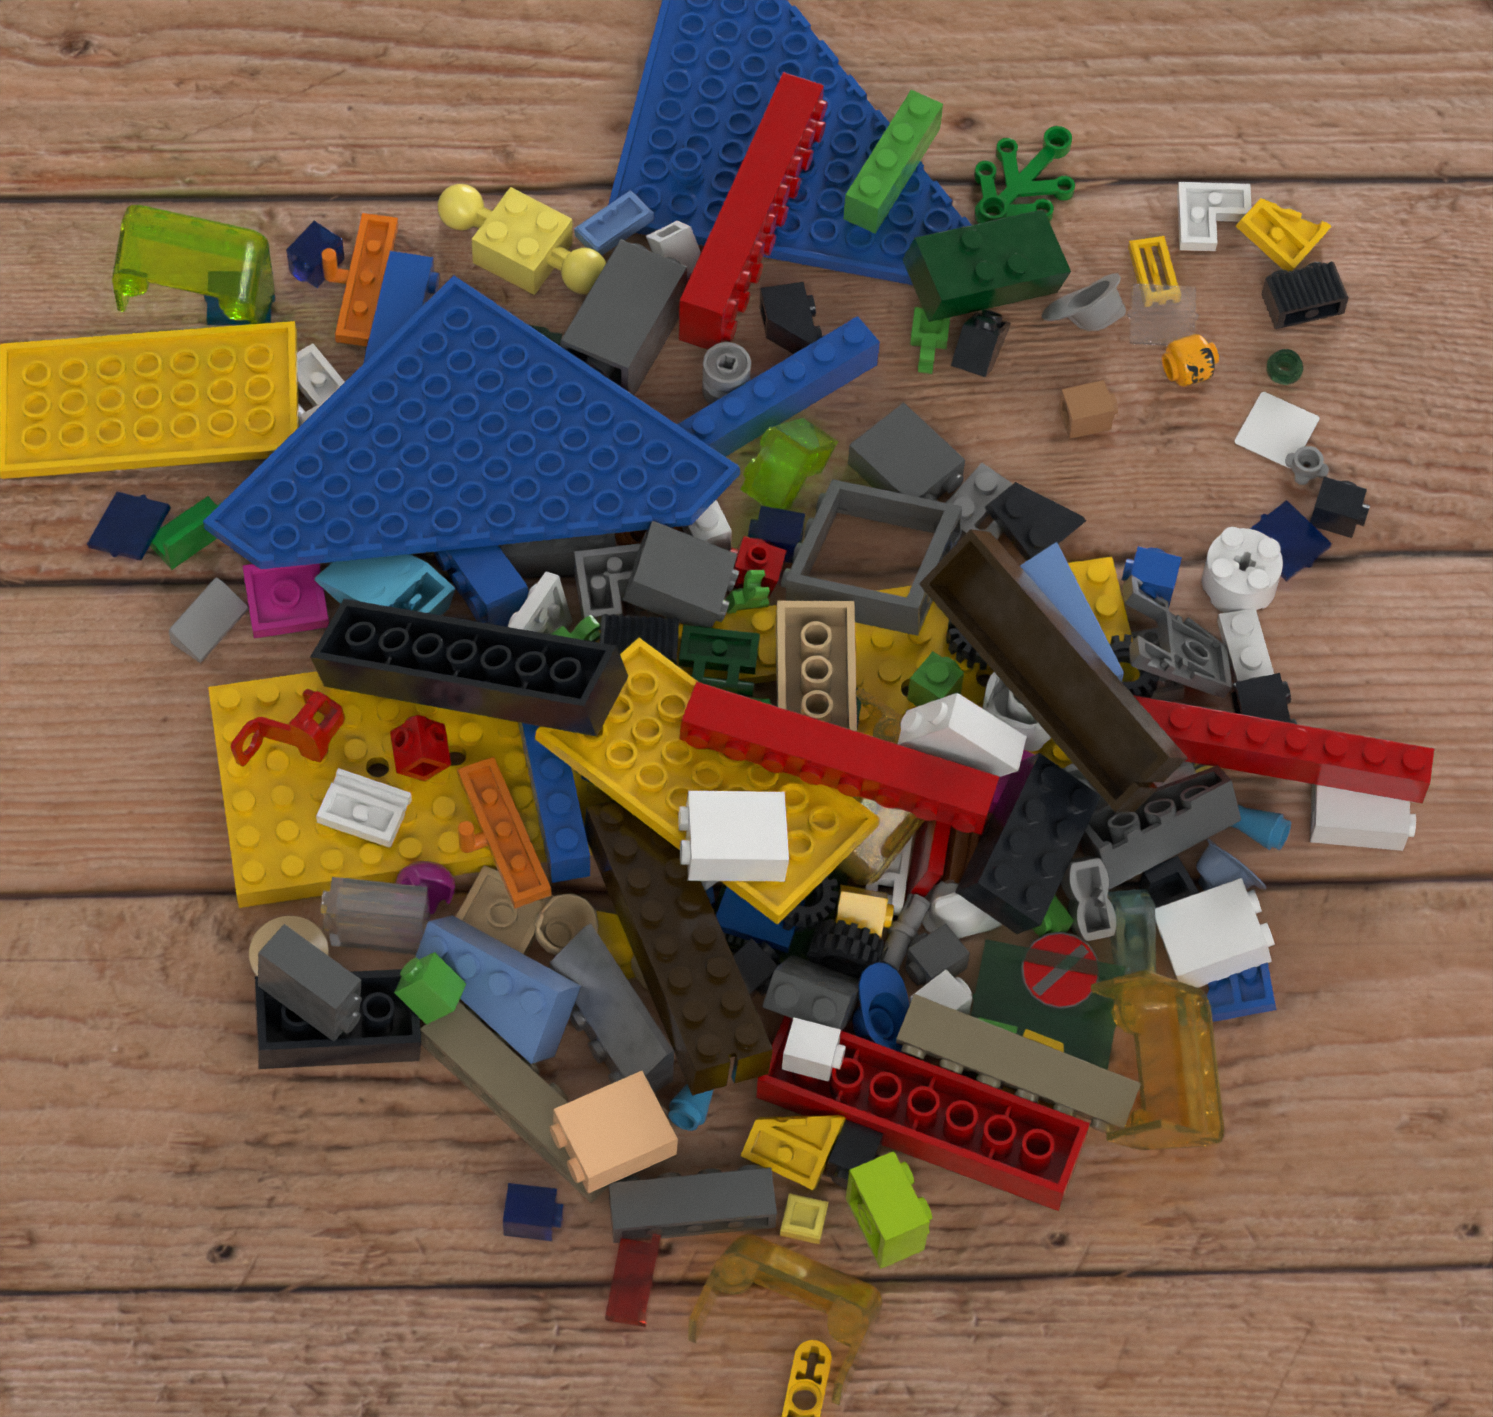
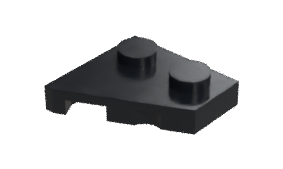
[984,482,1086,561]

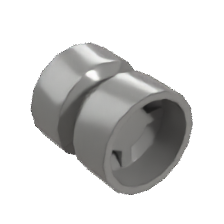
[702,342,751,405]

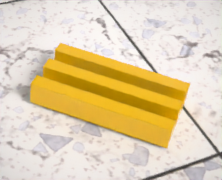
[1128,236,1181,308]

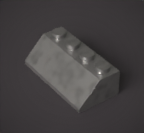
[550,923,674,1092]

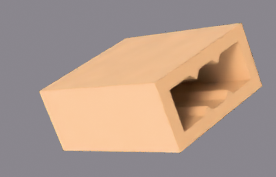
[549,1071,678,1194]

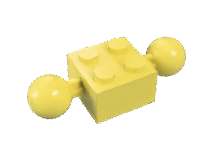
[438,184,606,295]

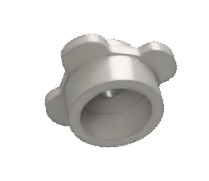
[1285,446,1329,485]

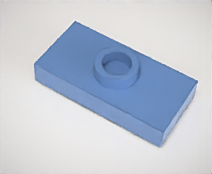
[574,190,654,255]

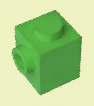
[907,651,964,707]
[394,952,466,1025]

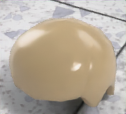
[534,893,598,955]

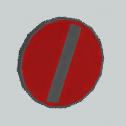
[1021,932,1100,1010]

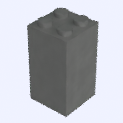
[561,239,687,396]

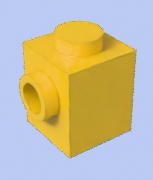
[834,885,894,937]

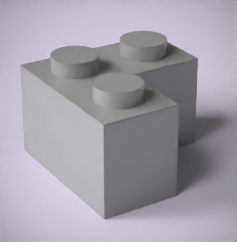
[574,544,640,631]

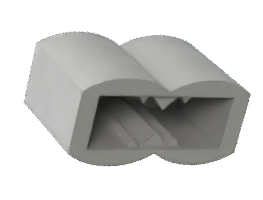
[1061,856,1116,941]

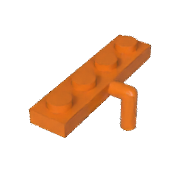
[322,213,399,347]
[457,756,551,909]

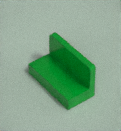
[148,496,222,570]

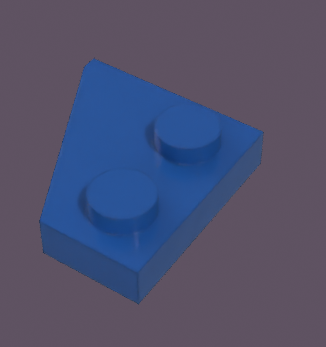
[1199,962,1277,1024]

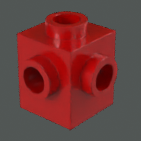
[729,536,787,599]
[390,715,451,782]

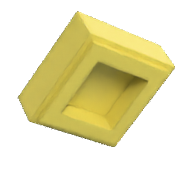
[780,1193,829,1244]

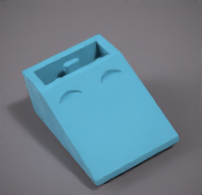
[315,554,455,615]

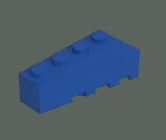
[435,545,529,627]

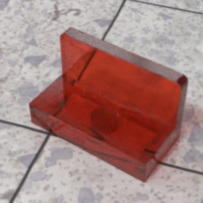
[605,1234,661,1327]

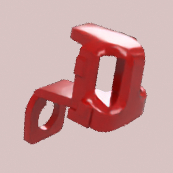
[230,689,345,767]

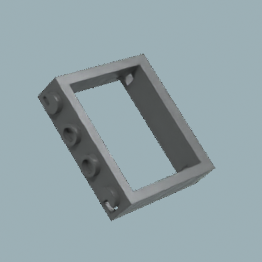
[781,479,962,636]

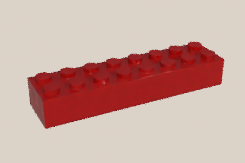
[679,72,828,350]
[756,1016,1090,1211]

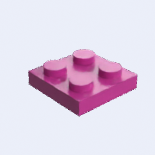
[242,564,329,639]

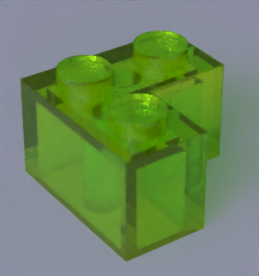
[740,418,839,513]

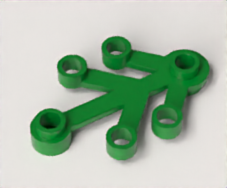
[974,126,1075,224]

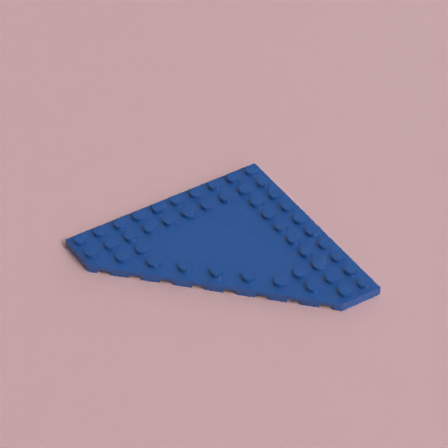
[608,0,972,285]
[203,276,740,569]

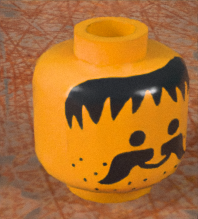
[1162,334,1219,387]

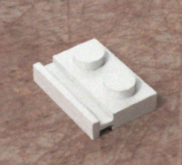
[316,768,412,848]

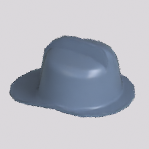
[1196,839,1266,891]

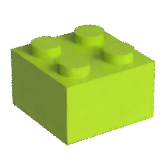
[846,1151,932,1269]

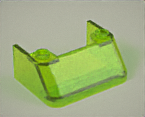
[112,205,275,324]

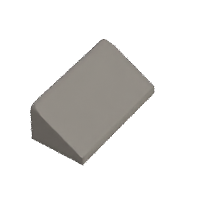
[169,578,249,663]

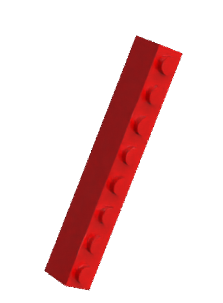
[679,681,1000,835]
[1133,695,1435,803]

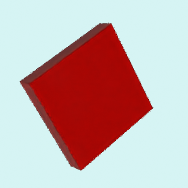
[904,820,951,901]

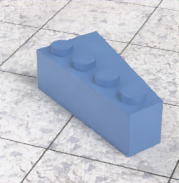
[1020,542,1124,682]
[415,915,581,1064]

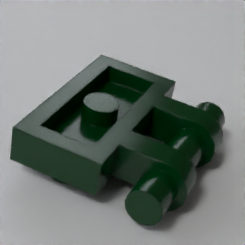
[679,625,760,698]

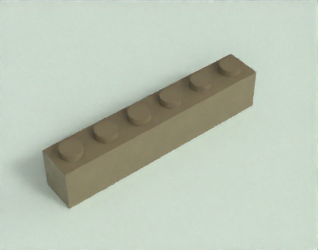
[896,994,1141,1135]
[420,1002,609,1203]

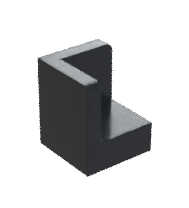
[1139,855,1199,909]

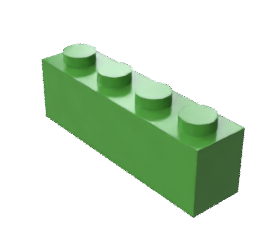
[843,90,943,234]

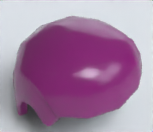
[394,861,455,915]

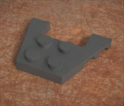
[1123,575,1232,698]

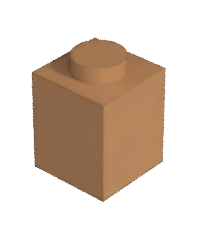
[1058,380,1118,439]

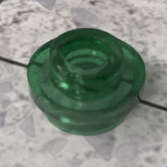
[1266,349,1303,385]

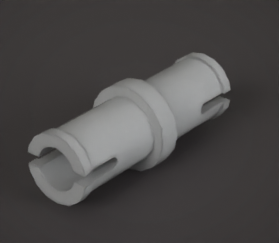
[880,894,931,972]

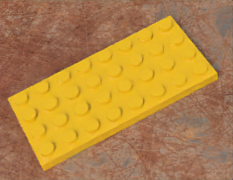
[0,321,299,479]
[535,638,880,925]

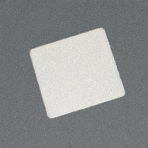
[1235,392,1319,468]

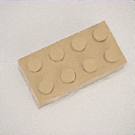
[776,601,857,732]

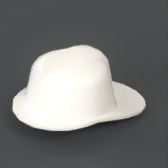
[922,881,1002,939]

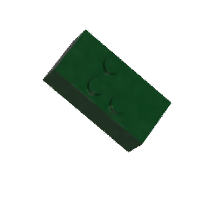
[902,209,1071,322]

